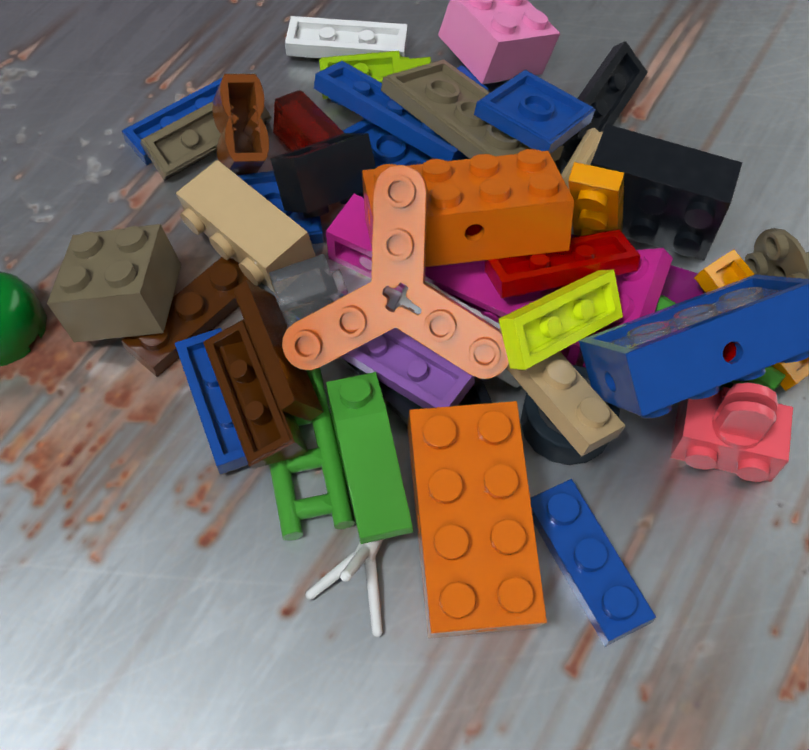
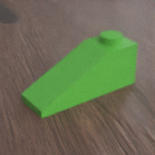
[326,372,413,544]

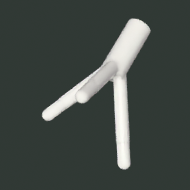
[305,539,384,637]

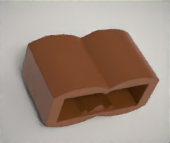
[212,74,269,175]

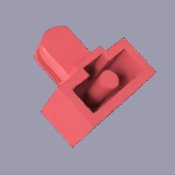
[670,383,793,482]

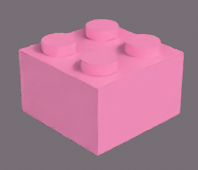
[438,0,560,85]

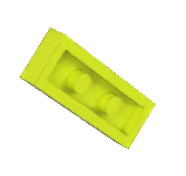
[499,270,623,370]

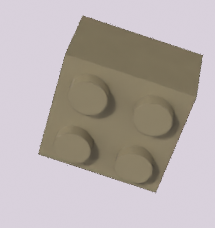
[47,224,182,342]

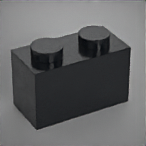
[270,133,376,218]

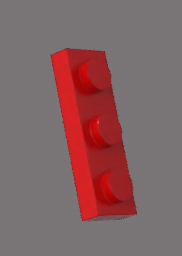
[485,229,640,299]

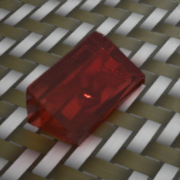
[273,90,344,151]

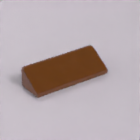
[203,319,308,469]

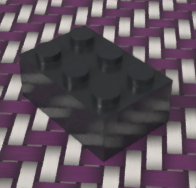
[591,124,743,261]

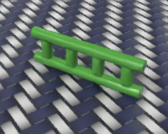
[269,367,355,541]

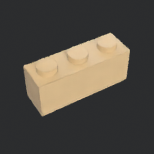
[176,160,316,294]

